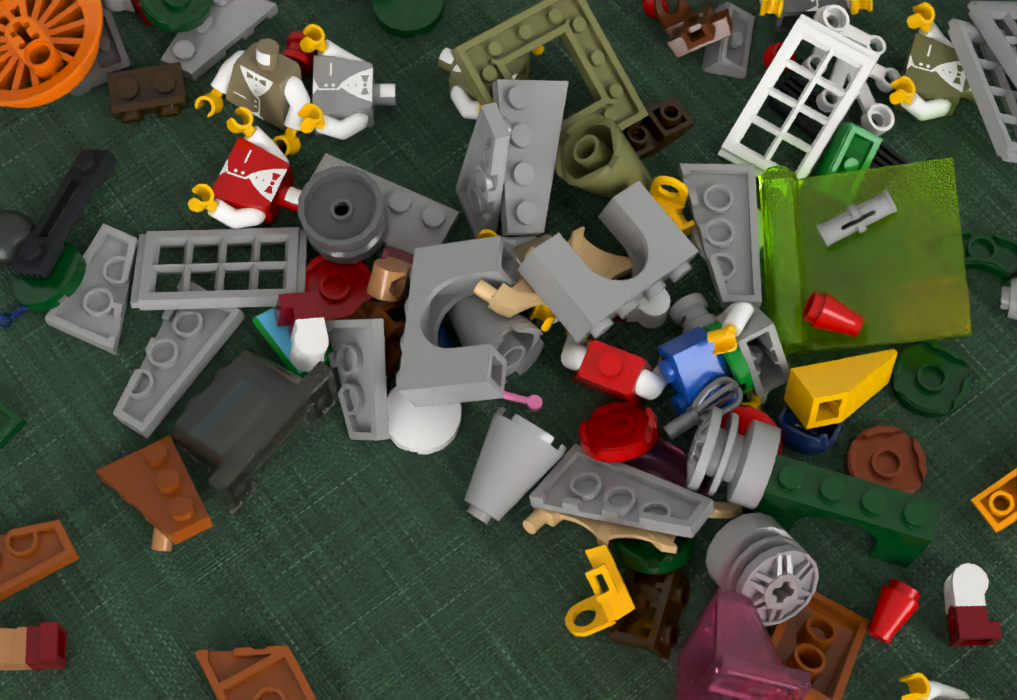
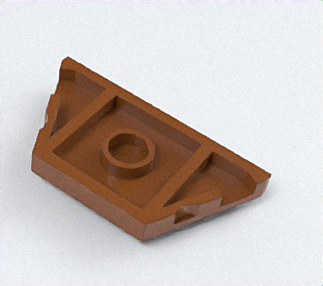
[195,645,317,700]

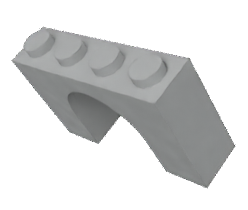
[517,181,699,343]
[396,235,517,407]

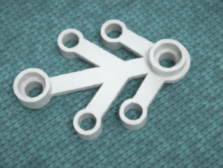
[801,5,901,136]

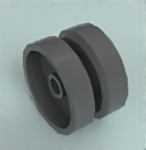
[298,166,389,264]

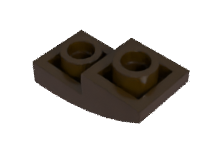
[622,96,695,161]

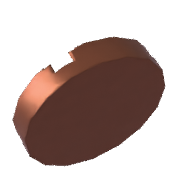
[845,425,927,494]

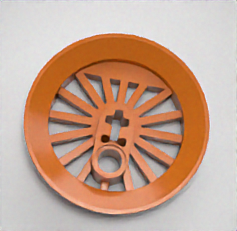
[0,0,103,108]

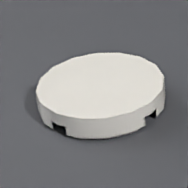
[387,386,462,454]

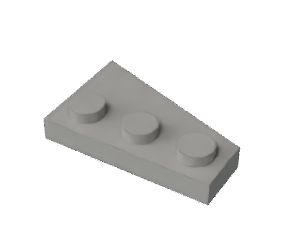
[160,0,278,81]
[44,223,138,355]
[325,318,389,441]

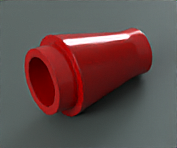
[802,291,864,338]
[867,579,921,644]

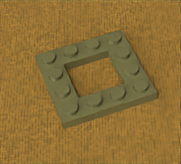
[450,0,649,170]

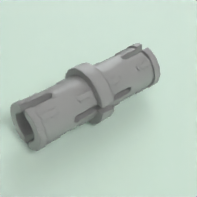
[816,190,898,247]

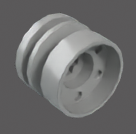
[685,406,781,510]
[706,512,819,626]

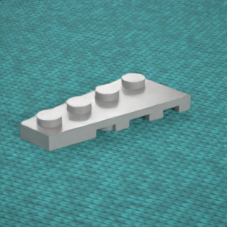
[492,79,569,236]
[455,102,511,238]
[310,153,459,254]
[678,163,762,309]
[113,280,245,439]
[529,444,714,538]

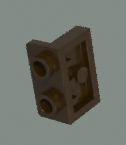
[106,62,189,123]
[608,569,690,659]

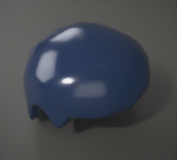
[776,407,842,456]

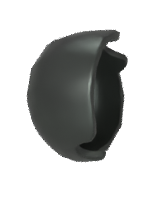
[0,210,36,267]

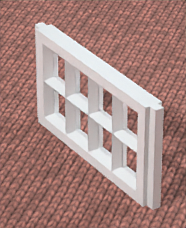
[718,14,880,198]

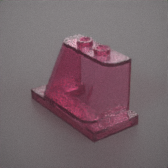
[675,588,811,700]

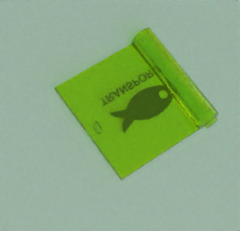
[759,157,972,355]

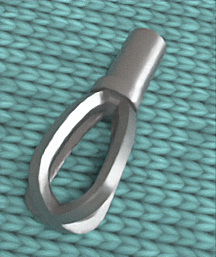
[663,377,743,440]

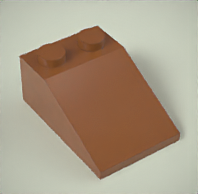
[740,591,870,700]

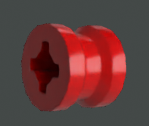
[280,31,318,77]

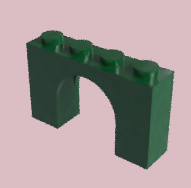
[752,455,940,568]

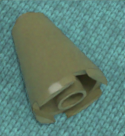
[555,114,653,199]

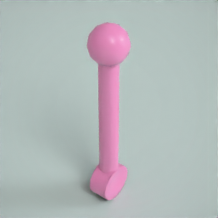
[503,391,542,412]

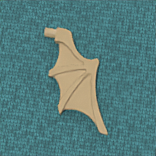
[473,226,632,318]
[523,502,742,554]

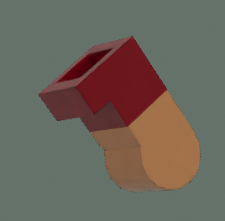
[367,245,414,302]
[0,622,67,670]

